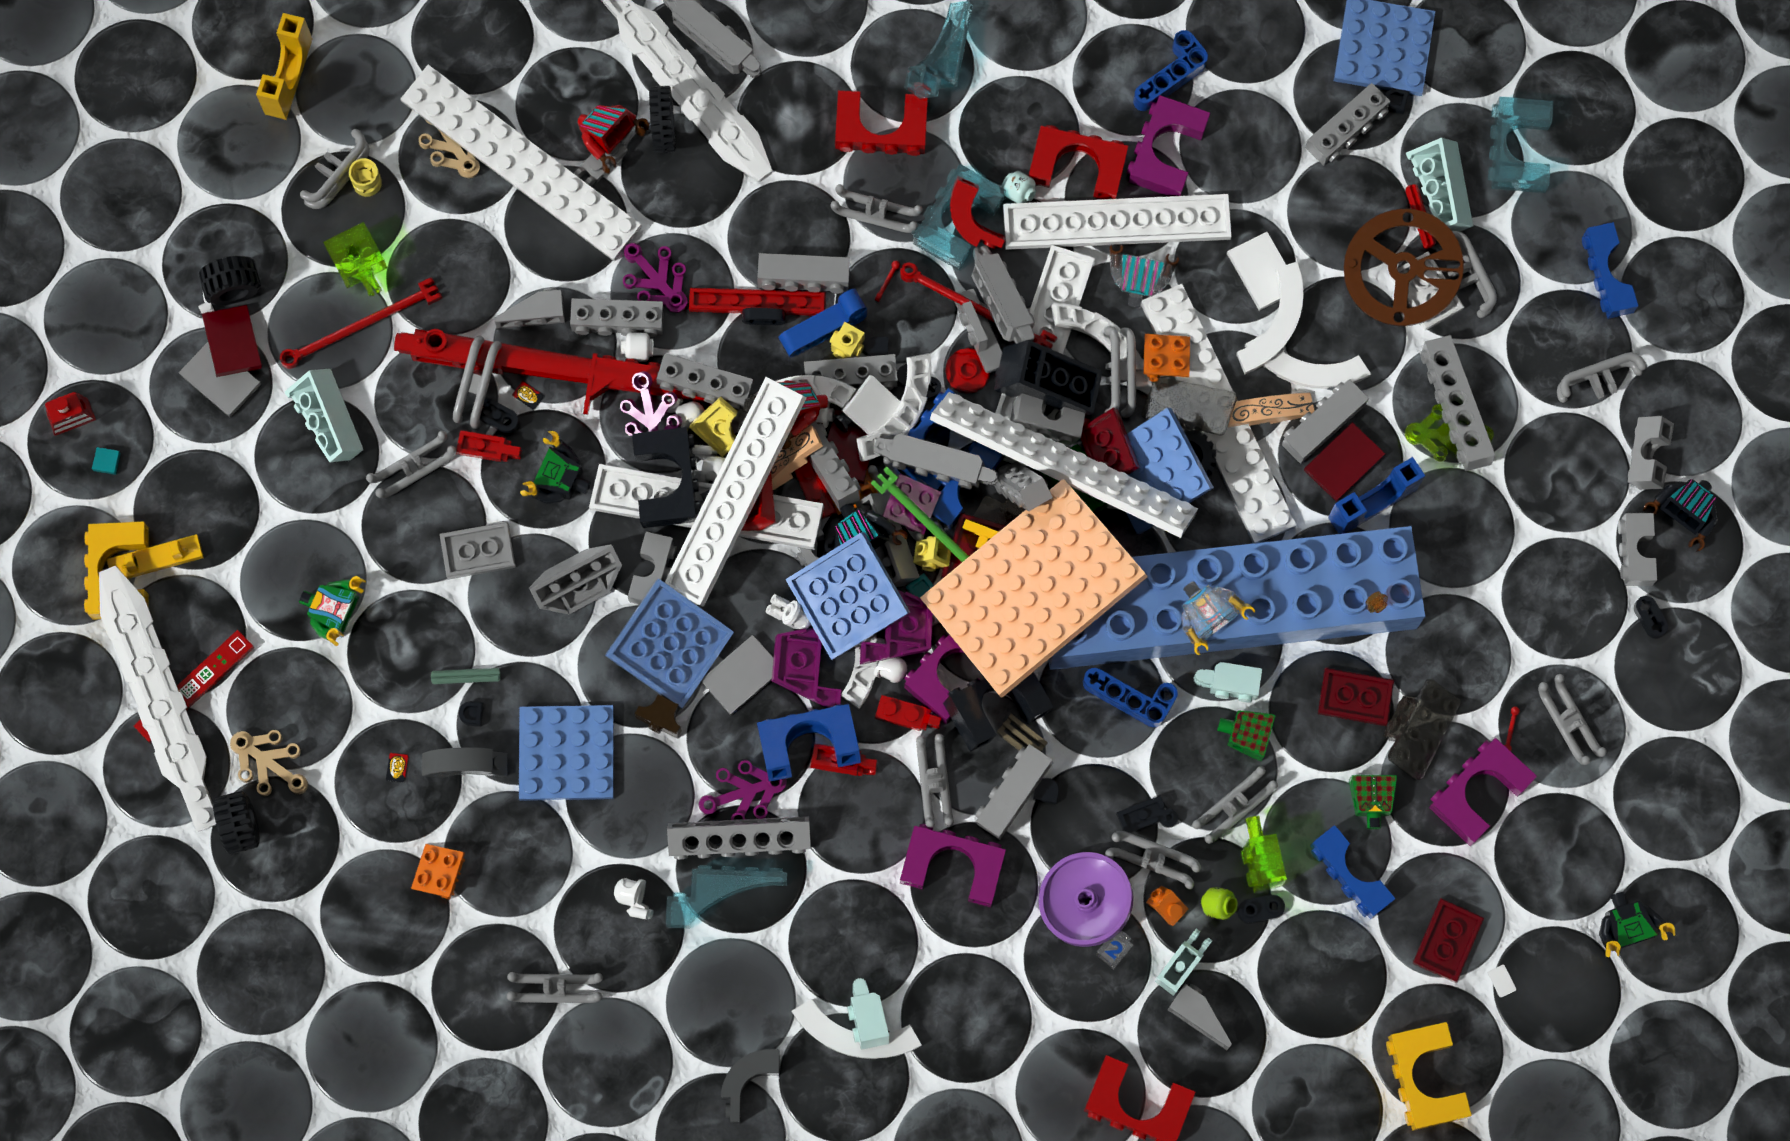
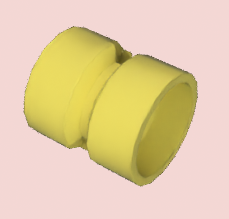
[349,158,382,197]

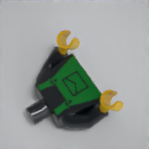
[520,431,591,504]
[1599,891,1676,957]

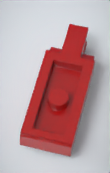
[456,430,522,462]
[875,695,942,731]
[810,744,877,776]

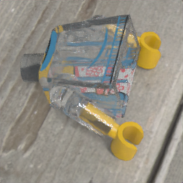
[1181,581,1255,655]

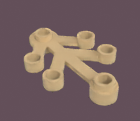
[419,120,480,178]
[230,730,308,796]

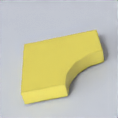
[689,397,738,457]

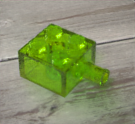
[323,222,387,296]
[1241,816,1287,892]

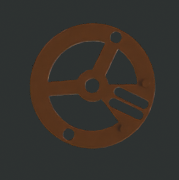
[1344,209,1464,326]

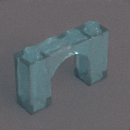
[1488,96,1553,193]
[911,164,1006,270]

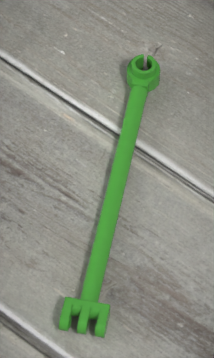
[871,466,969,562]

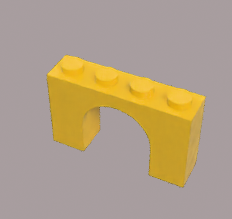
[256,13,313,120]
[84,522,149,620]
[1386,1022,1472,1131]

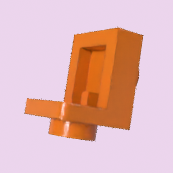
[1146,886,1188,926]

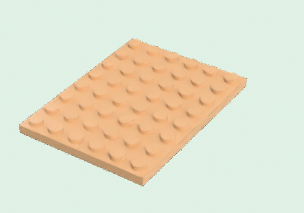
[920,479,1148,698]

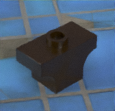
[635,694,682,739]

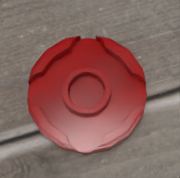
[945,348,991,394]

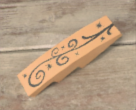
[1223,393,1315,428]
[771,425,823,490]

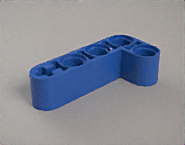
[1133,30,1208,111]
[778,289,867,358]
[1083,668,1178,728]

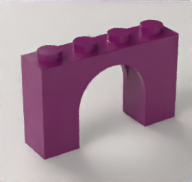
[1127,95,1210,197]
[904,634,964,724]
[1429,738,1537,847]
[900,824,1006,907]

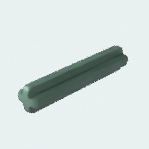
[431,668,501,684]

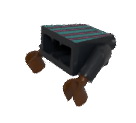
[1643,479,1717,552]
[834,503,908,550]

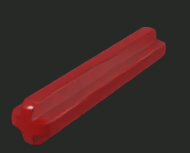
[1405,184,1436,248]

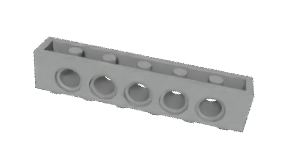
[1420,335,1495,471]
[667,816,811,859]

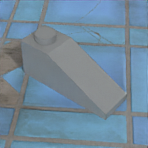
[494,288,565,329]
[1168,984,1232,1050]

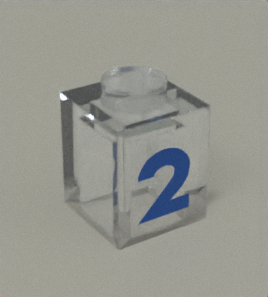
[1096,931,1133,969]

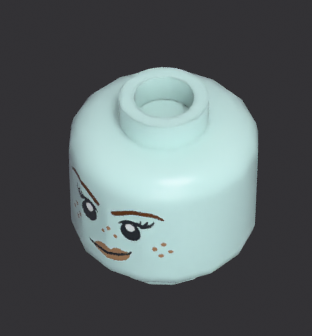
[1002,171,1036,203]

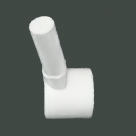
[198,293,214,313]

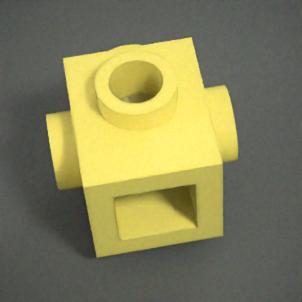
[830,322,865,359]
[913,536,951,572]

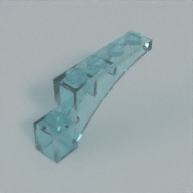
[904,1,973,98]
[666,865,788,929]

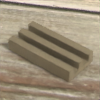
[996,714,1048,751]

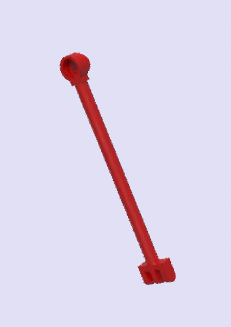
[900,262,1057,349]
[280,278,443,369]

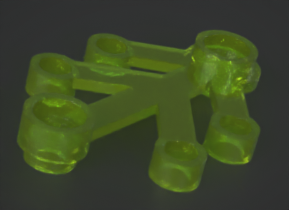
[1404,404,1494,462]

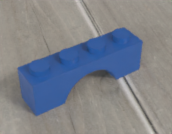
[1582,222,1638,319]
[932,441,1006,529]
[1310,825,1395,919]

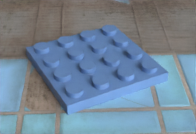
[1333,0,1435,96]
[1126,408,1214,534]
[785,532,910,660]
[605,579,734,709]
[519,705,614,801]

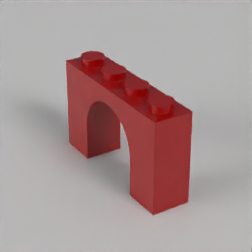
[835,90,928,156]
[1029,125,1128,200]
[1084,1055,1196,1141]

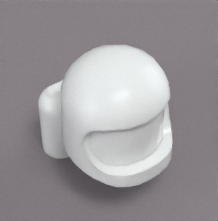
[659,398,705,431]
[692,445,726,483]
[766,594,811,630]
[874,637,907,683]
[614,878,653,920]

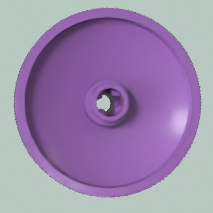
[1038,852,1133,947]

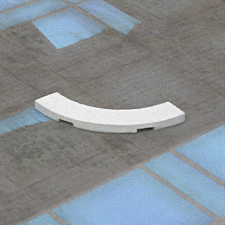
[1237,262,1303,374]
[1051,303,1152,389]
[1245,333,1371,389]
[856,353,931,461]
[734,375,857,424]
[841,634,878,710]
[791,999,922,1059]

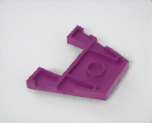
[860,590,933,664]
[772,628,841,708]

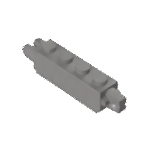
[663,0,761,78]
[971,246,1035,343]
[874,434,999,489]

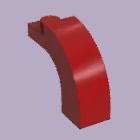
[950,176,1005,249]

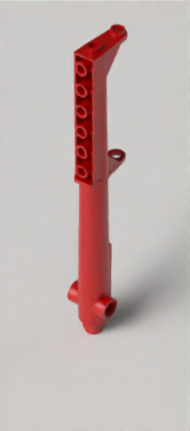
[394,329,712,415]

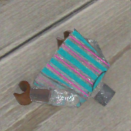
[1109,244,1179,308]

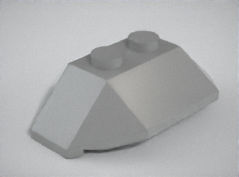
[529,544,622,615]

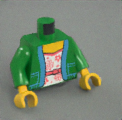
[299,576,366,646]

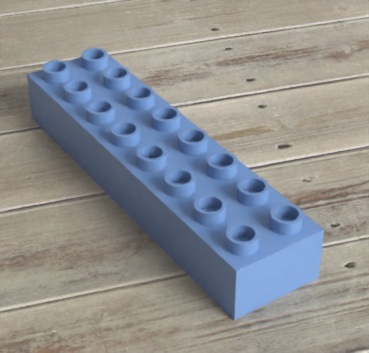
[1048,526,1425,670]

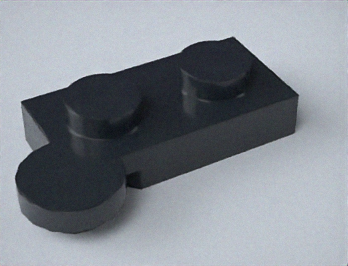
[1116,796,1178,833]

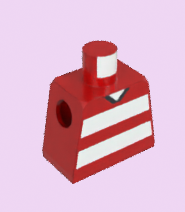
[45,392,96,436]

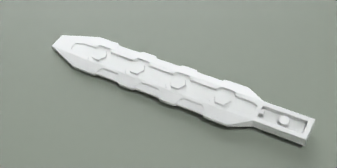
[601,0,772,181]
[99,566,216,833]

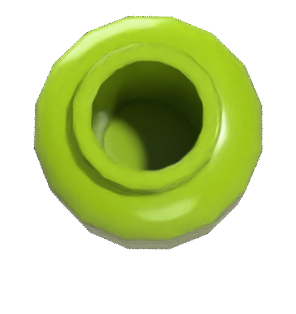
[1201,887,1238,920]

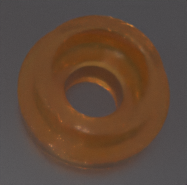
[1365,591,1388,613]

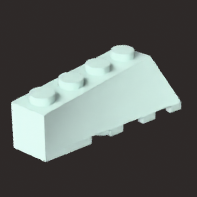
[1406,138,1473,231]
[284,369,363,462]

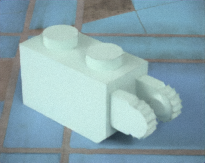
[1193,662,1262,703]
[1155,928,1212,996]
[847,978,889,1050]

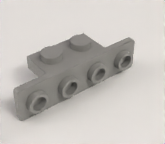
[955,289,1002,373]

